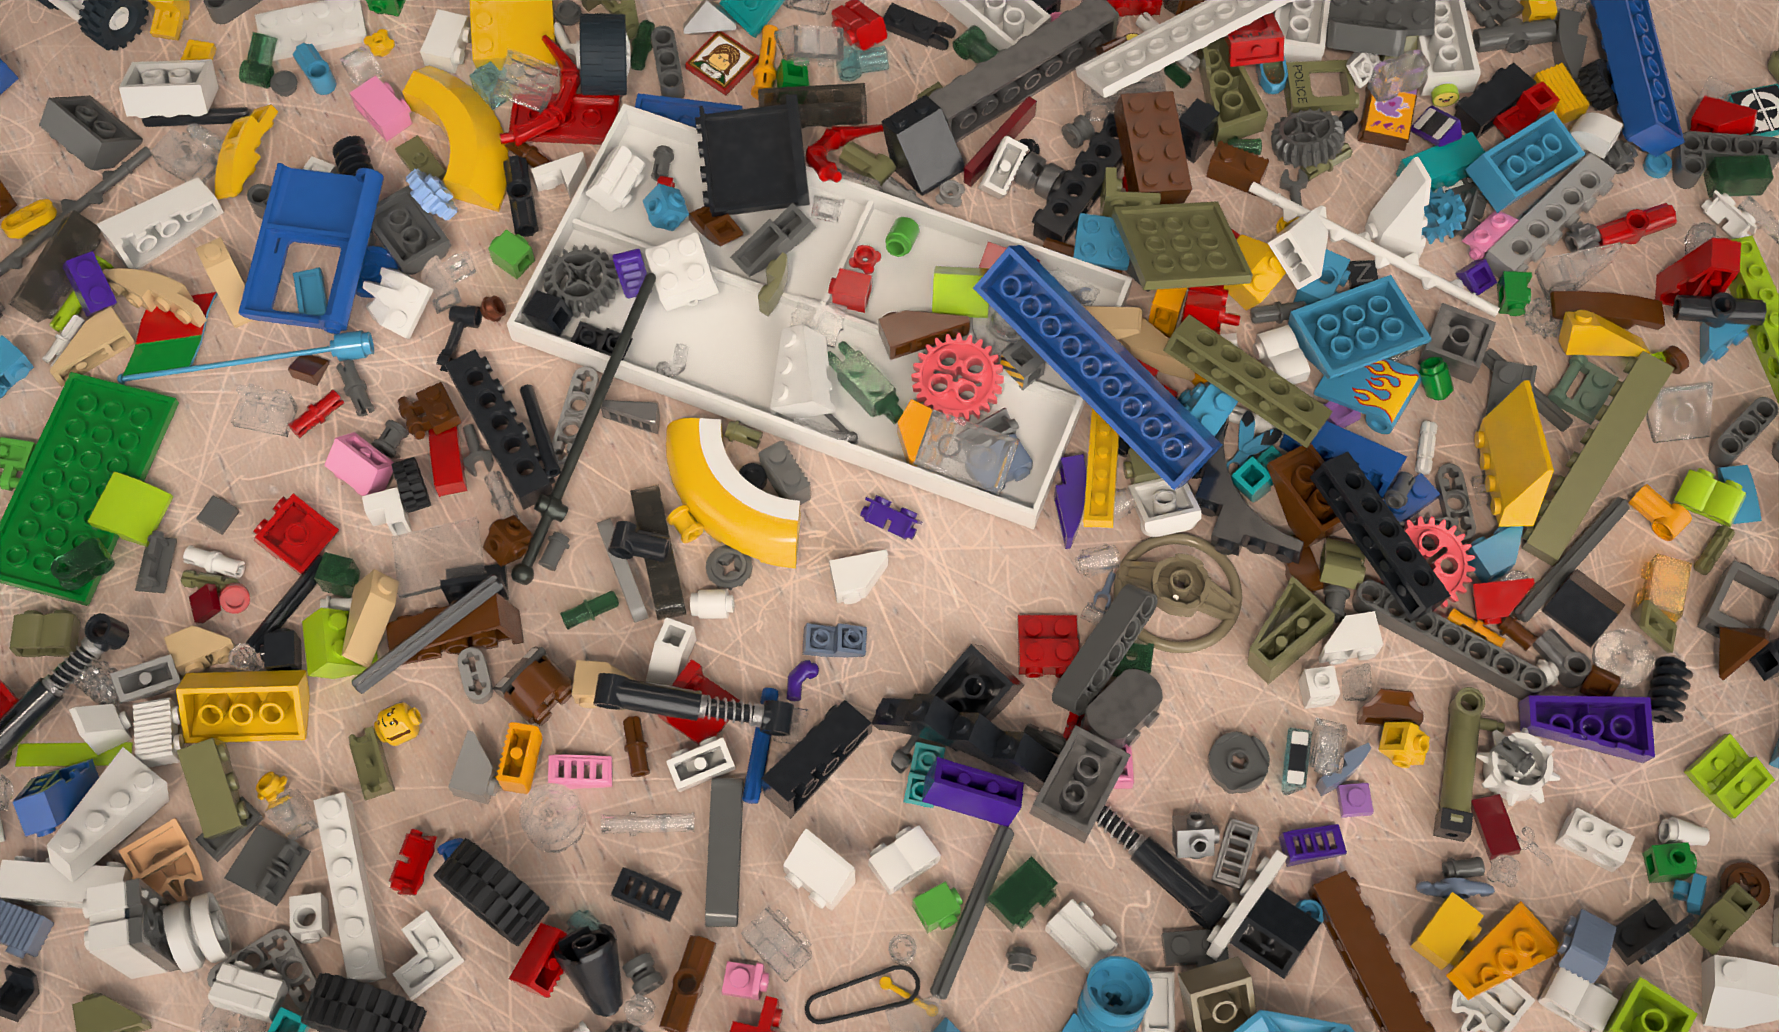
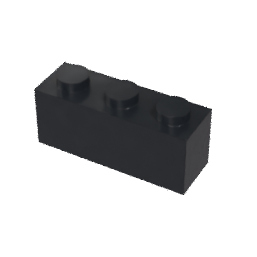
[1454,62,1537,139]

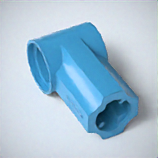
[292,43,337,95]

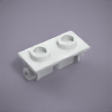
[1701,190,1757,239]

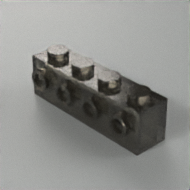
[758,83,867,129]
[9,210,101,323]

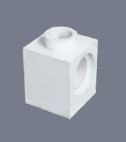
[1298,666,1340,709]
[289,892,329,944]

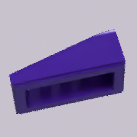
[612,249,652,299]
[1279,824,1347,867]

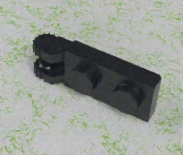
[883,3,956,51]

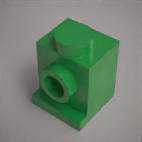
[776,59,809,104]
[1497,271,1532,316]

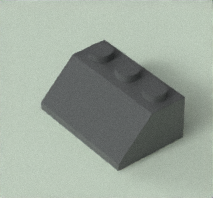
[39,95,143,171]

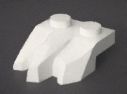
[363,267,434,339]
[1452,979,1535,1032]

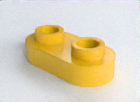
[1,199,57,239]

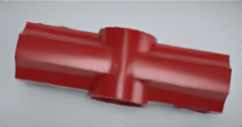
[1596,203,1677,251]

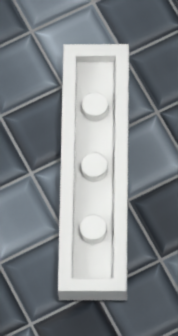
[1206,850,1287,961]

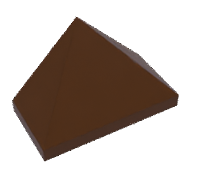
[1719,627,1770,681]

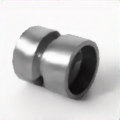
[1015,152,1066,200]

